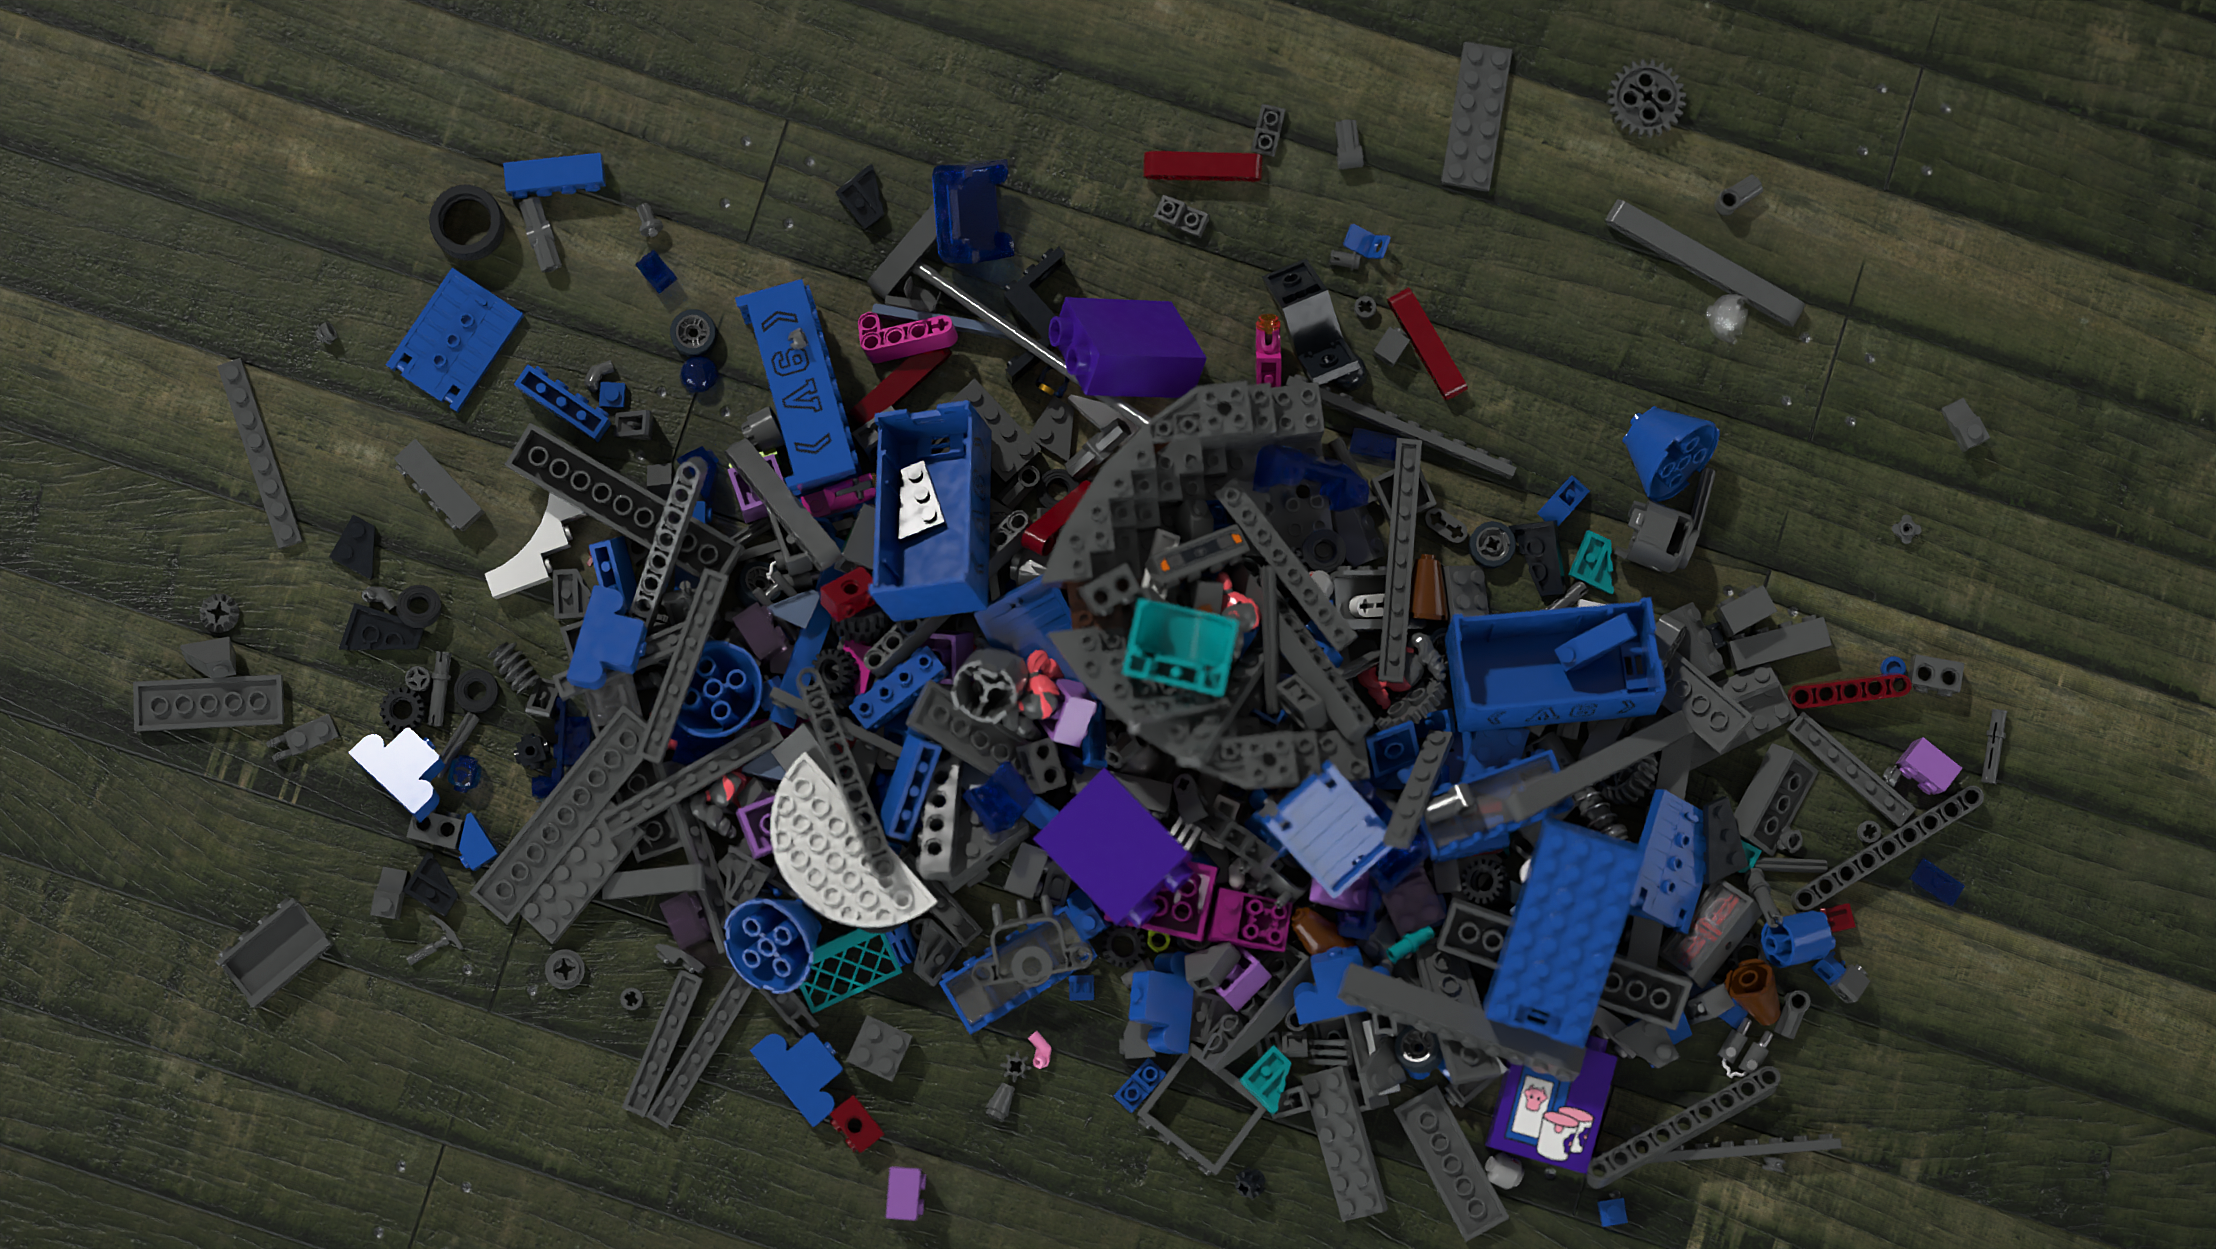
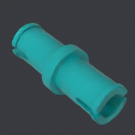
[1386,924,1435,963]

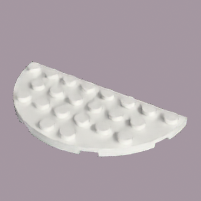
[770,752,938,927]

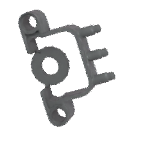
[1237,807,1325,908]
[972,894,1093,986]

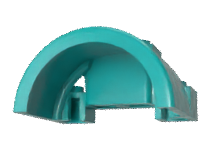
[1122,599,1239,696]

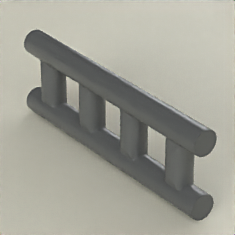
[752,571,840,650]

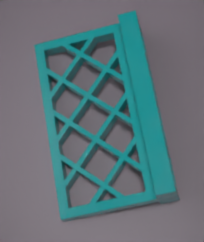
[799,927,903,1014]

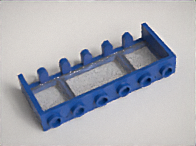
[1418,748,1574,861]
[939,905,1098,1035]

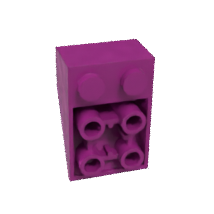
[1206,888,1292,952]

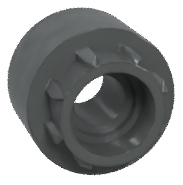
[741,406,786,453]

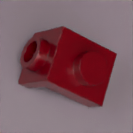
[1820,903,1856,933]

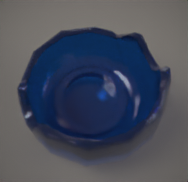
[679,356,718,393]

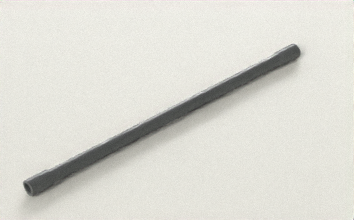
[912,260,1151,429]

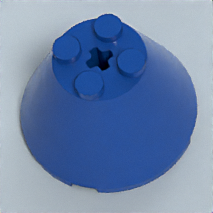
[1622,406,1720,502]
[676,640,763,738]
[724,899,821,993]

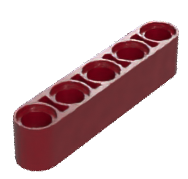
[1143,151,1262,182]
[1387,287,1468,401]
[848,347,953,427]
[1021,480,1092,556]
[1787,673,1911,708]

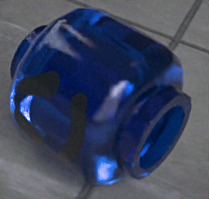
[447,755,482,793]

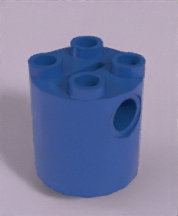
[1761,911,1835,968]

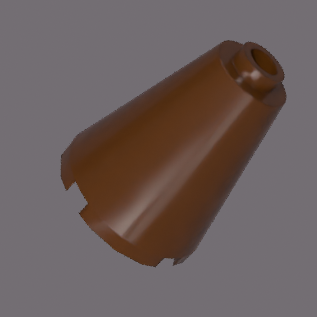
[1408,554,1449,620]
[1291,907,1358,956]
[1725,959,1781,1025]

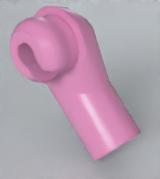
[1028,1031,1051,1069]

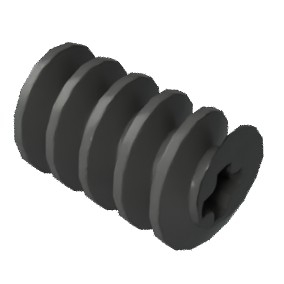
[488,642,540,696]

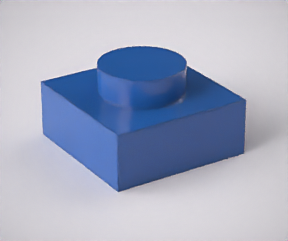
[599,382,626,409]
[1598,1198,1628,1227]

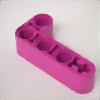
[858,312,958,363]

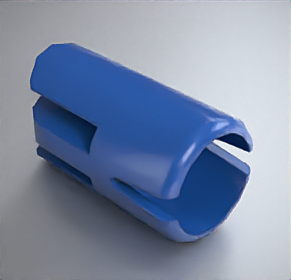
[885,921,918,967]

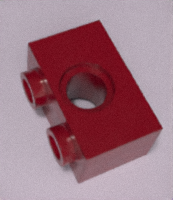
[820,566,876,622]
[830,1095,885,1153]

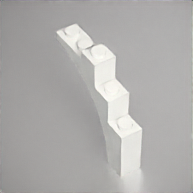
[485,493,588,600]

